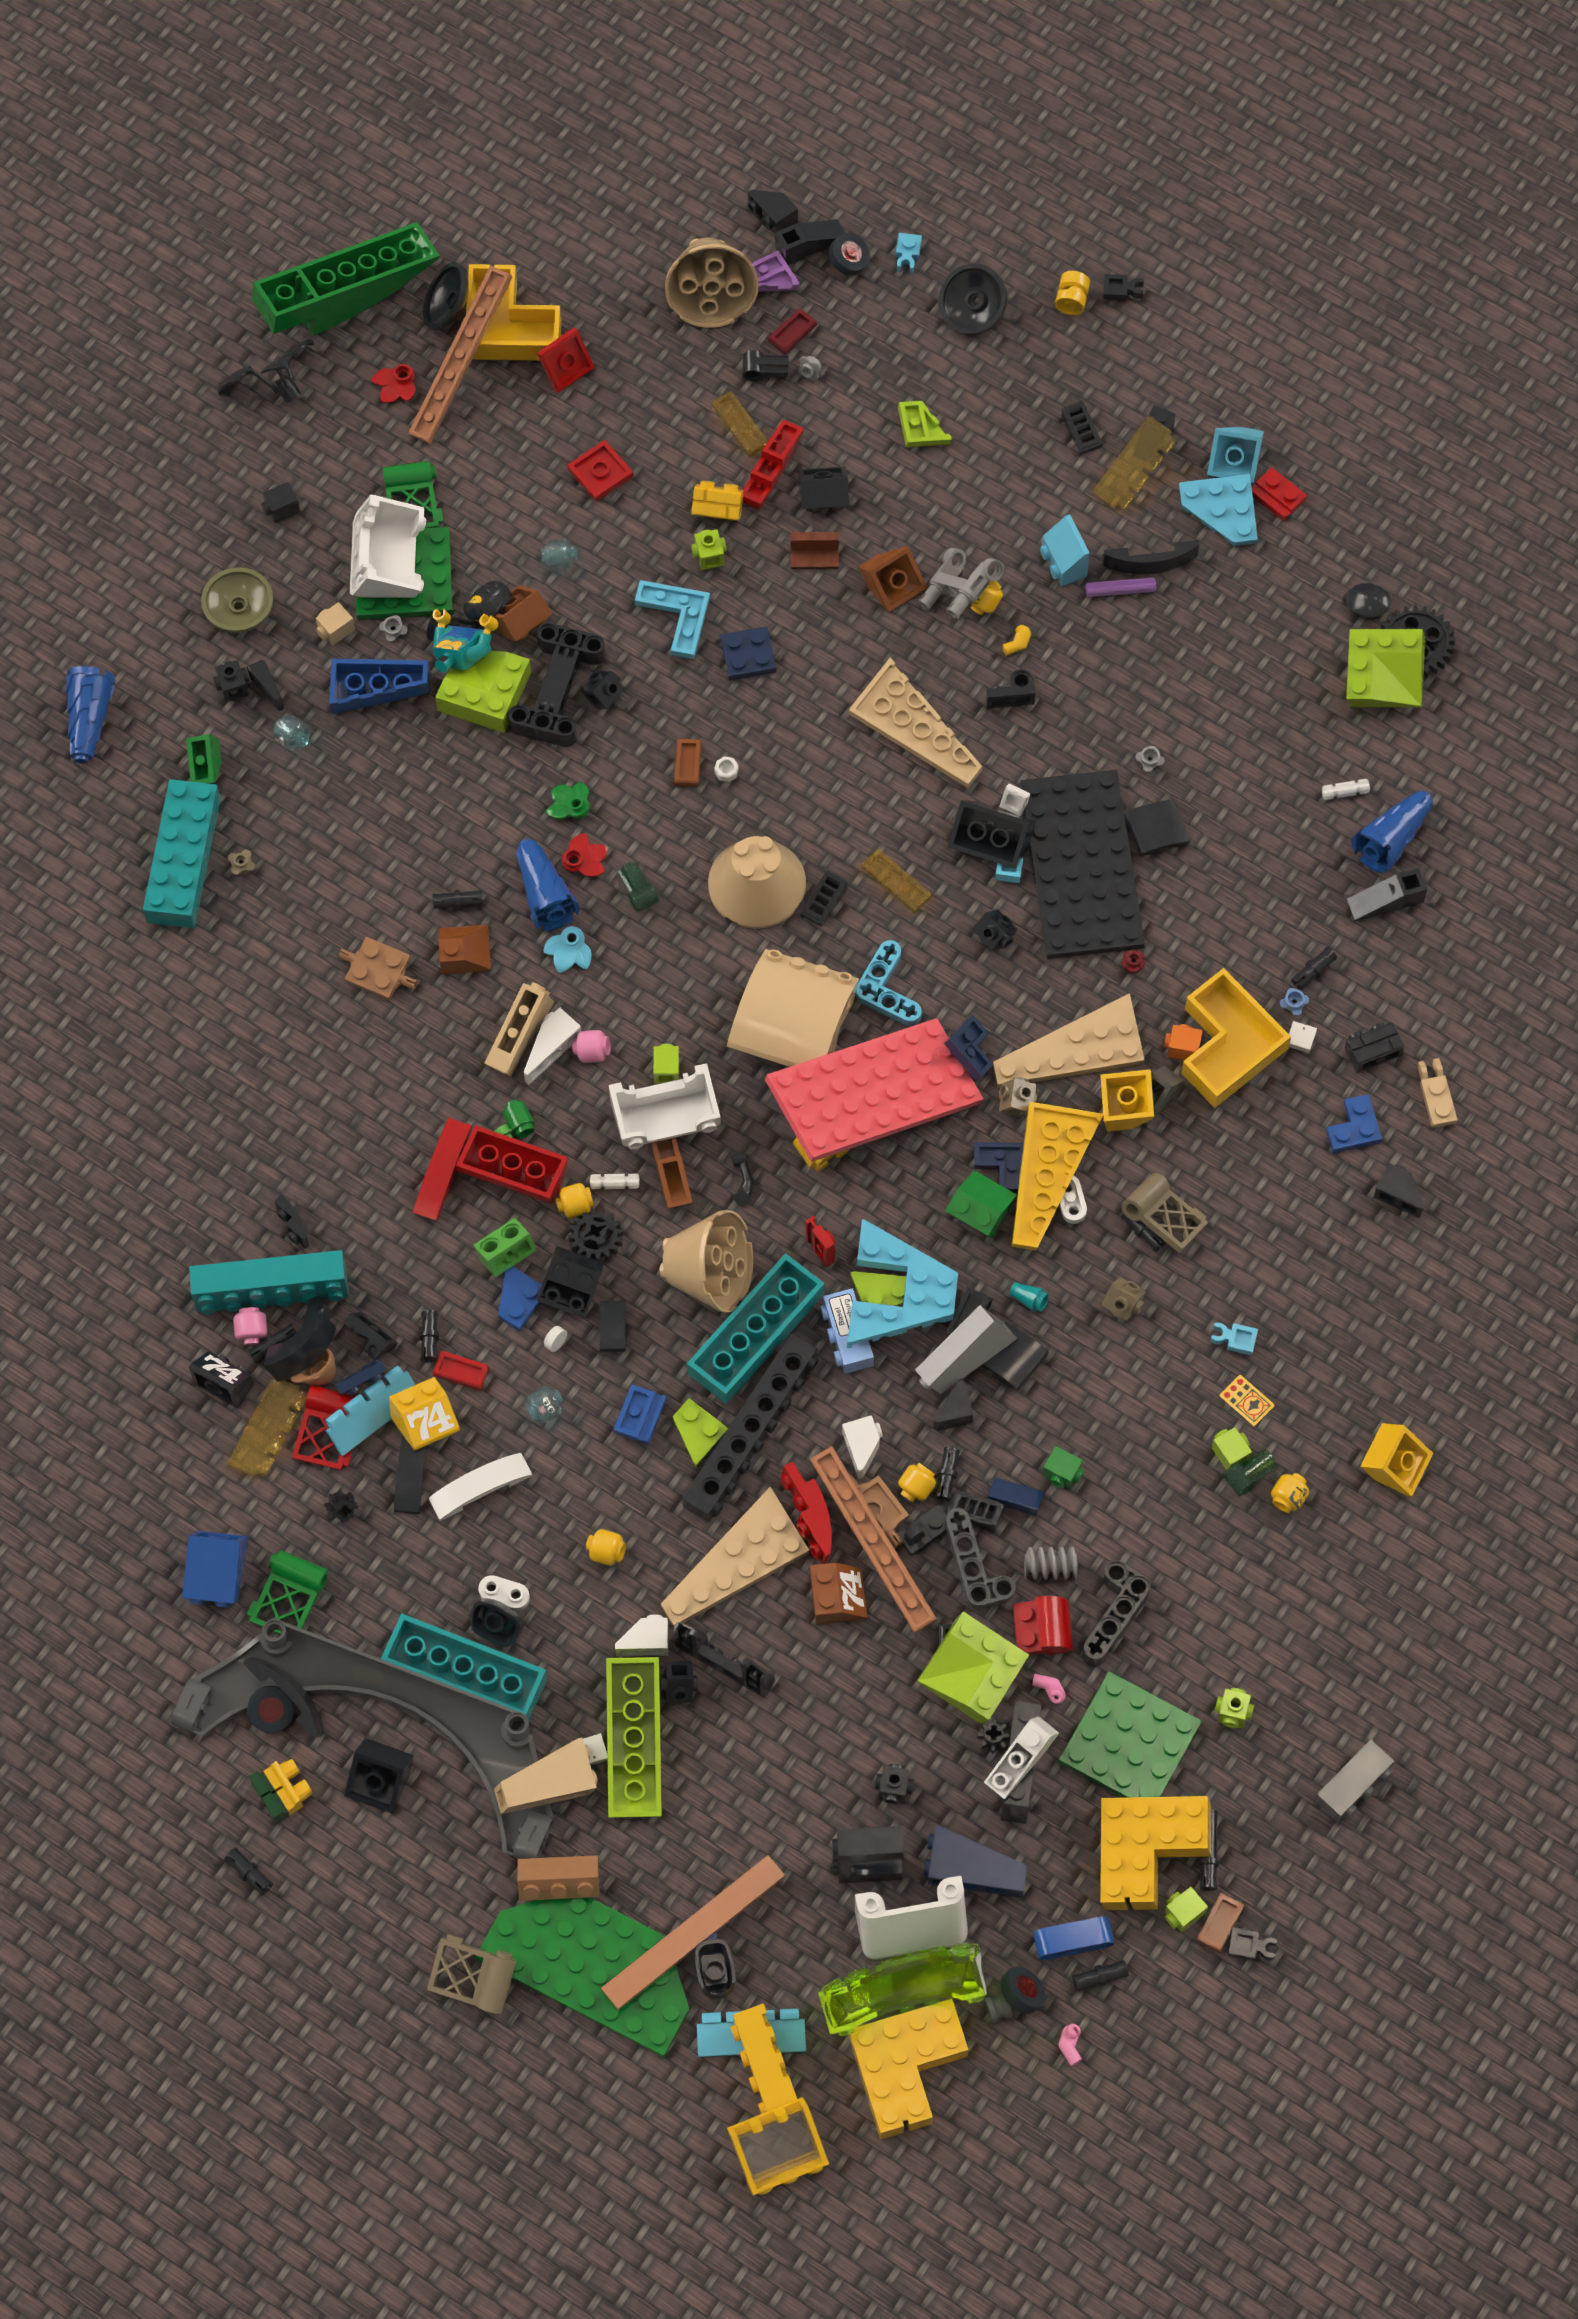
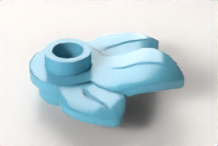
[544,926,592,974]

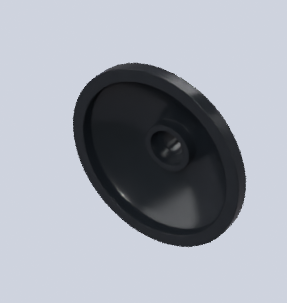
[423,262,469,330]
[939,263,1007,334]

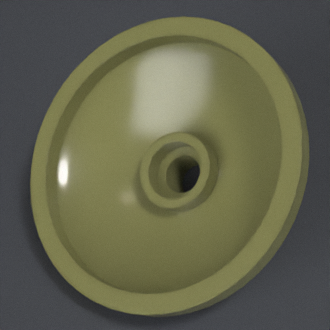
[201,567,274,633]

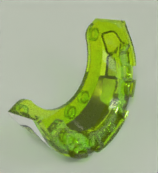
[818,1943,987,2036]

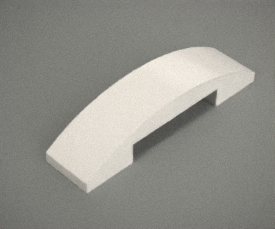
[429,1453,533,1521]

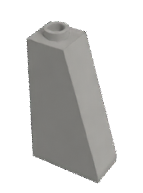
[915,1305,1017,1394]

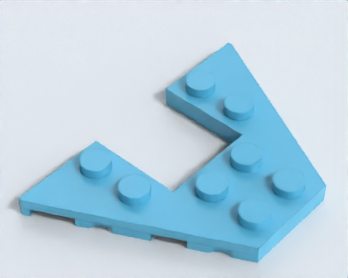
[847,1219,958,1348]

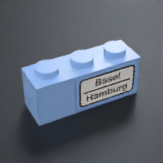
[820,1288,874,1374]

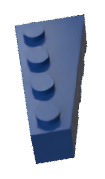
[329,659,431,714]

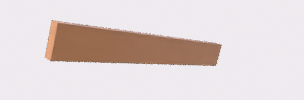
[408,265,513,445]
[810,1446,937,1634]
[601,1855,785,2011]

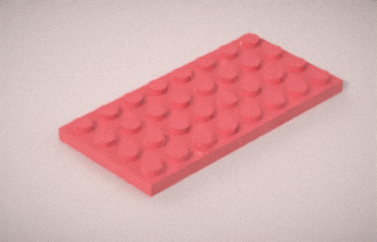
[765,1018,984,1162]

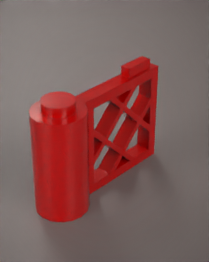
[292,1385,356,1471]

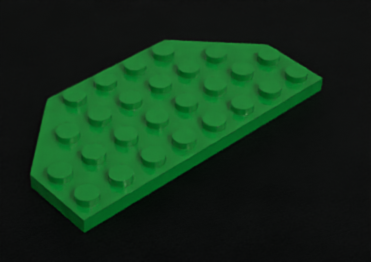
[475,1897,690,2058]

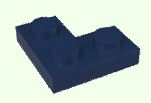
[944,1014,993,1081]
[974,1142,1024,1193]
[335,1358,386,1396]

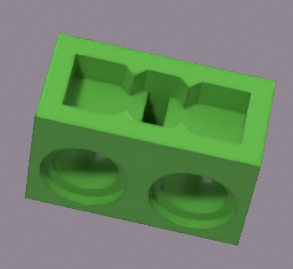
[473,1218,537,1278]

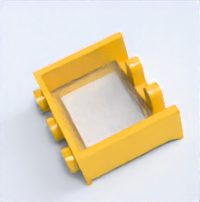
[727,2097,829,2195]

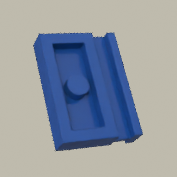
[614,1384,667,1445]

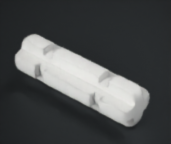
[1322,779,1370,800]
[590,1174,639,1189]

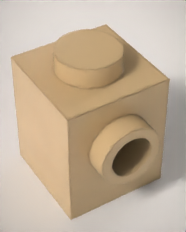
[316,602,355,646]

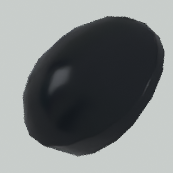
[1346,583,1391,620]

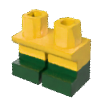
[248,1759,312,1824]

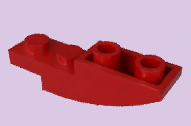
[780,1462,832,1564]

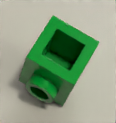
[1042,1446,1085,1490]

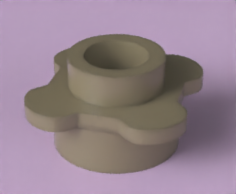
[228,850,255,875]

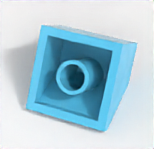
[1040,514,1089,586]

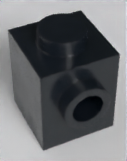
[261,482,300,523]

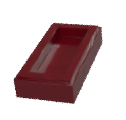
[768,308,817,355]

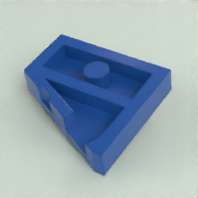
[498,1266,542,1332]

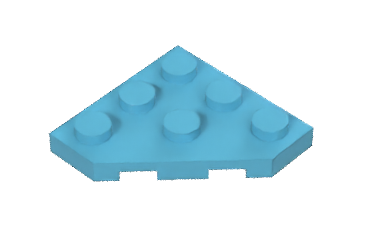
[1179,474,1258,546]

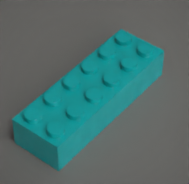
[143,779,221,928]
[189,1250,349,1315]
[687,1253,825,1405]
[381,1613,548,1724]

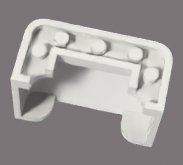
[350,495,426,598]
[609,1063,721,1149]
[855,1876,968,1960]

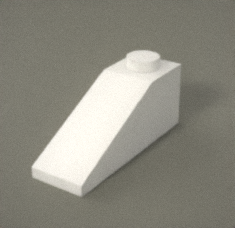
[524,1008,581,1085]

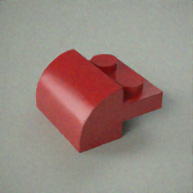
[1013,1596,1073,1655]

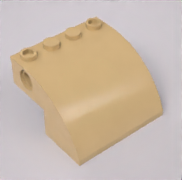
[727,949,859,1067]

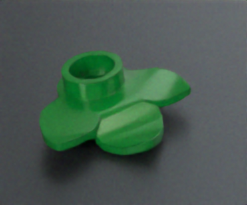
[545,782,590,820]

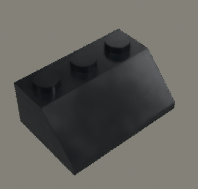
[947,800,1036,869]

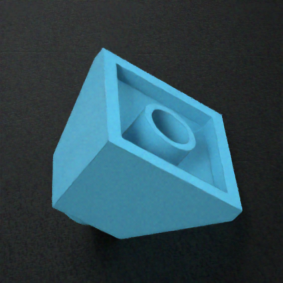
[1207,427,1264,483]

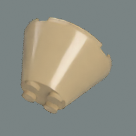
[665,238,759,328]
[708,836,806,929]
[660,1210,753,1312]

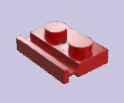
[1252,467,1307,521]
[805,1216,836,1268]

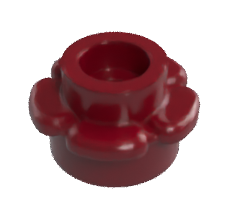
[1121,950,1146,974]

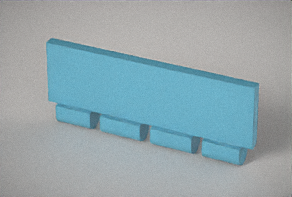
[325,1366,415,1456]
[697,2009,806,2057]

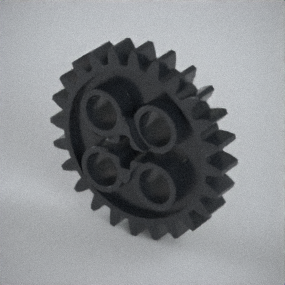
[1381,605,1456,678]

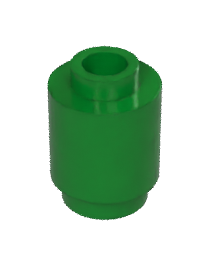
[502,1100,535,1139]

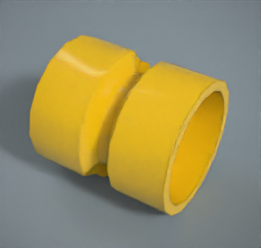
[1055,271,1091,315]

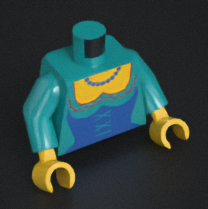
[433,609,498,673]

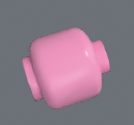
[572,1030,611,1063]
[233,1307,267,1346]

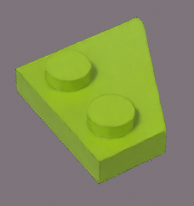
[898,401,952,447]
[850,1271,906,1307]
[673,1398,728,1468]

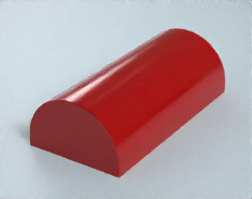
[456,1125,568,1204]

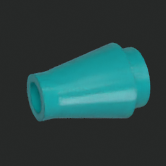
[1010,1282,1049,1312]

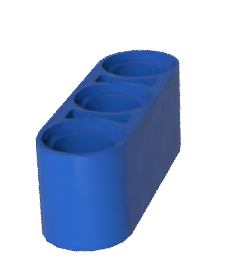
[1033,1916,1115,1960]

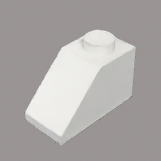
[842,1415,883,1479]
[615,1615,668,1657]

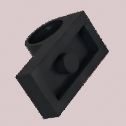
[986,669,1036,709]
[946,1287,993,1335]

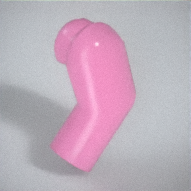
[1032,1674,1066,1704]
[1058,2024,1082,2066]

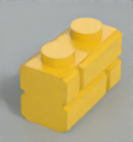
[691,481,744,521]

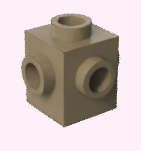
[999,1077,1037,1118]
[1101,1277,1146,1320]

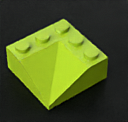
[1346,629,1425,708]
[435,651,531,733]
[917,1611,1029,1725]

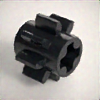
[324,1489,359,1523]
[977,1719,1010,1754]

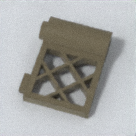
[1122,1173,1208,1253]
[427,1934,516,2014]

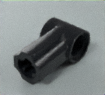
[742,350,789,381]

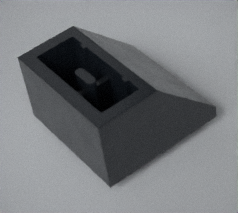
[537,1246,604,1318]

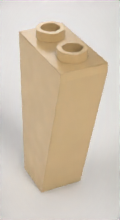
[484,982,554,1077]
[494,1738,597,1814]

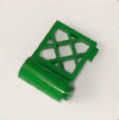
[383,461,443,528]
[247,1550,329,1635]

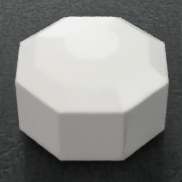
[715,757,739,782]

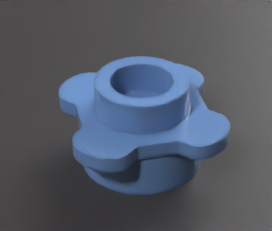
[1280,988,1309,1016]

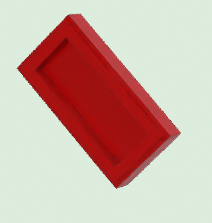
[433,1350,490,1391]

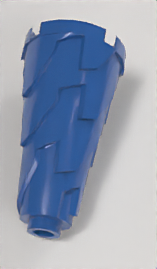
[66,666,115,764]
[1352,791,1433,873]
[516,839,580,931]

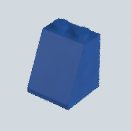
[182,1531,249,1607]

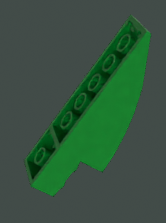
[251,222,440,336]

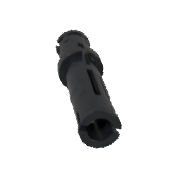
[1198,1809,1219,1891]

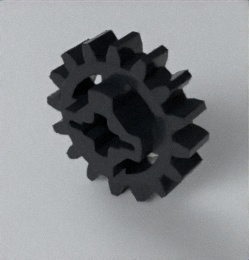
[568,1208,623,1261]

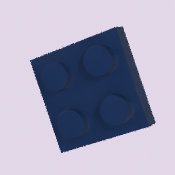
[720,626,776,681]

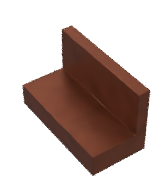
[791,532,839,569]

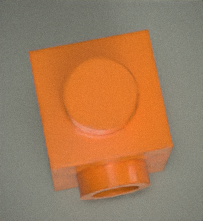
[1164,1024,1203,1060]

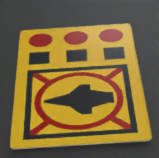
[1219,1375,1275,1426]

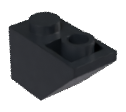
[747,190,798,234]

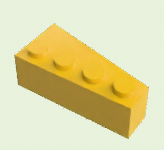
[730,2003,797,2114]

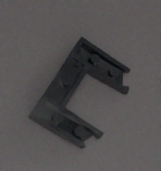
[674,1622,776,1699]

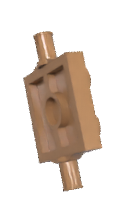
[338,937,418,1001]
[837,1474,909,1548]

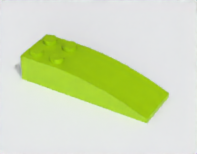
[606,1657,662,1818]

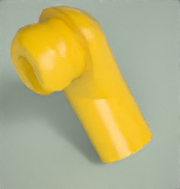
[1002,625,1031,656]

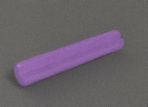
[1085,578,1156,597]

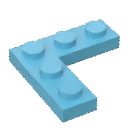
[635,580,710,659]

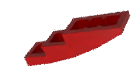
[743,419,804,510]
[412,1118,473,1220]

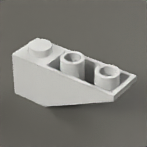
[984,1716,1059,1799]

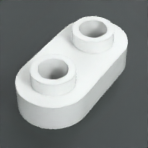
[1059,1175,1087,1224]
[479,1576,530,1611]

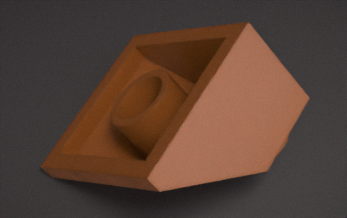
[858,546,928,612]
[439,925,491,974]

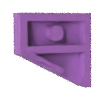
[752,251,800,292]

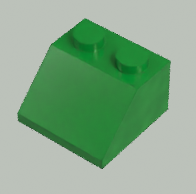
[945,1170,1017,1239]

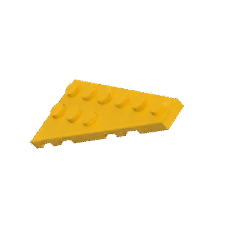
[1011,1102,1103,1250]

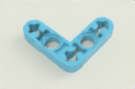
[856,940,922,1026]

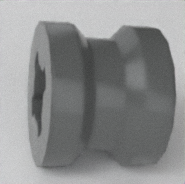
[984,1992,1013,2024]

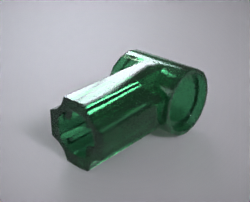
[618,862,659,913]
[1223,1448,1278,1497]

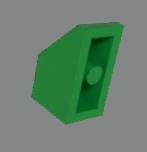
[186,734,222,784]

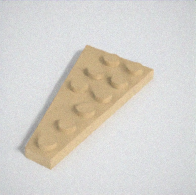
[849,658,982,788]
[993,993,1145,1088]
[661,1487,809,1628]

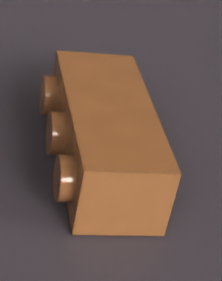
[517,1855,599,1901]

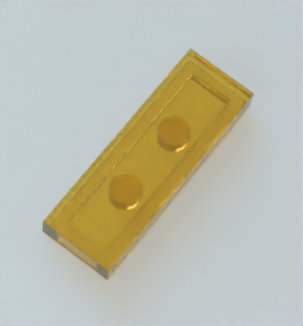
[712,391,768,457]
[861,848,931,914]

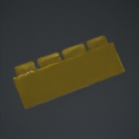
[1092,416,1176,509]
[227,1377,307,1477]

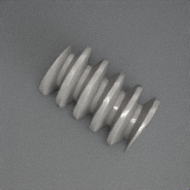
[1024,1547,1077,1580]

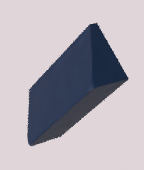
[988,1477,1044,1516]

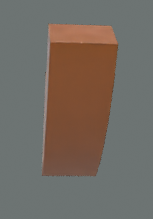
[650,1137,693,1209]

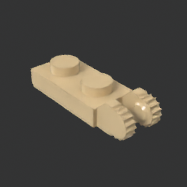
[1417,1058,1458,1128]

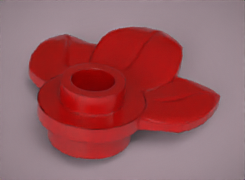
[371,364,416,403]
[561,833,608,877]

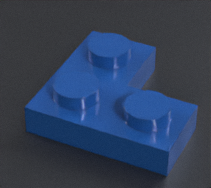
[1326,1094,1382,1153]

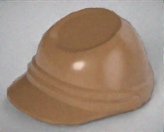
[291,1348,336,1386]

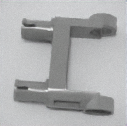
[917,548,1004,619]

